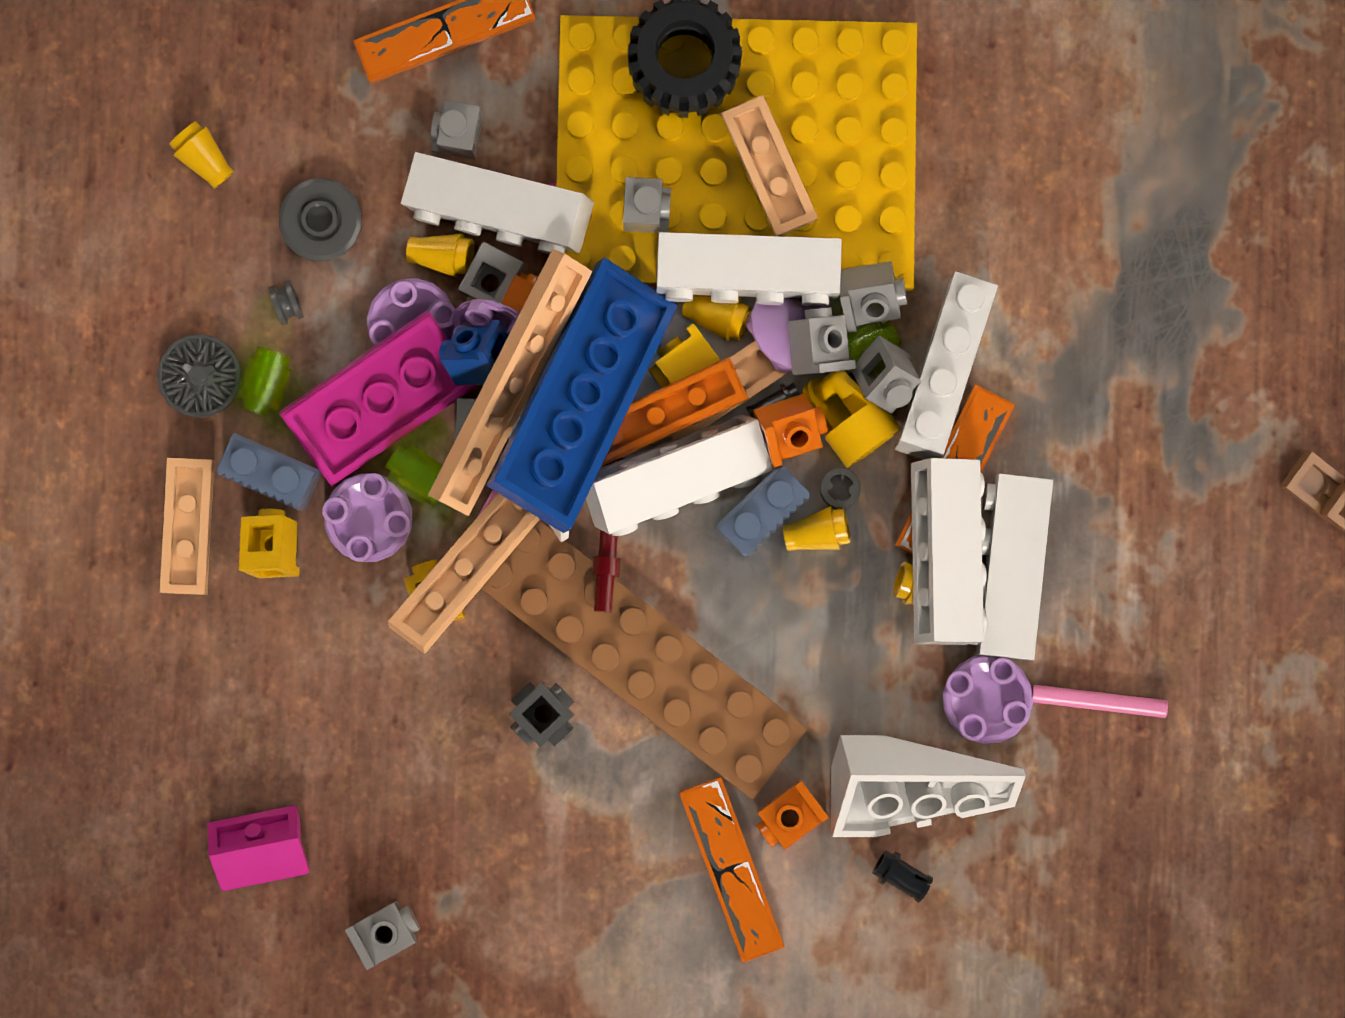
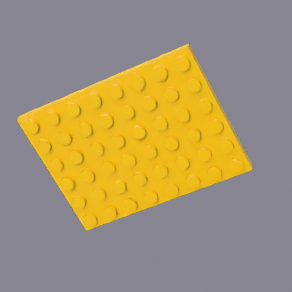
[556,15,917,291]

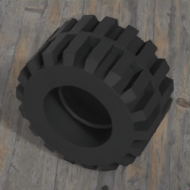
[628,0,742,118]

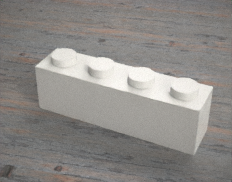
[401,152,594,255]
[656,232,842,307]
[894,271,998,460]
[586,414,773,536]
[911,458,987,645]
[971,474,1053,660]

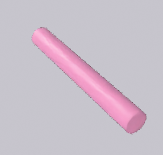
[1032,684,1168,718]

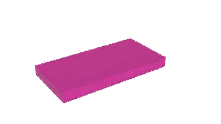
[279,310,479,487]

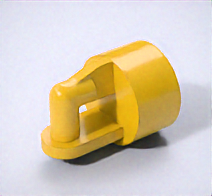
[803,370,902,468]

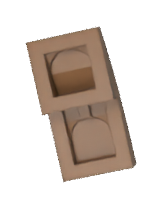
[1280,450,1345,533]

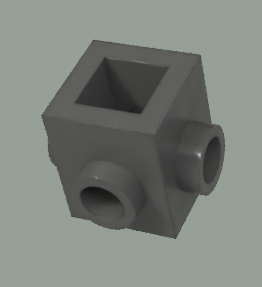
[509,682,575,747]

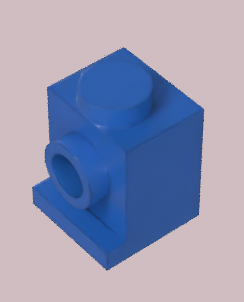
[439,320,509,385]

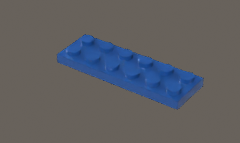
[486,257,678,533]

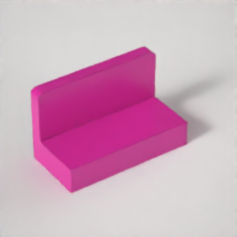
[207,805,309,891]

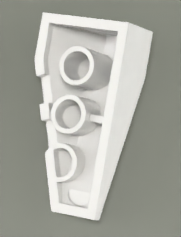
[831,735,1026,837]

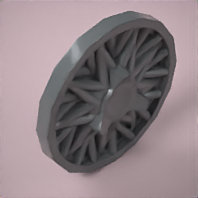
[279,179,362,262]
[157,334,242,418]

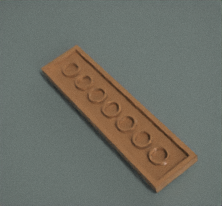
[481,520,808,800]

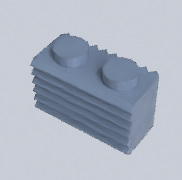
[217,433,322,511]
[715,465,809,557]

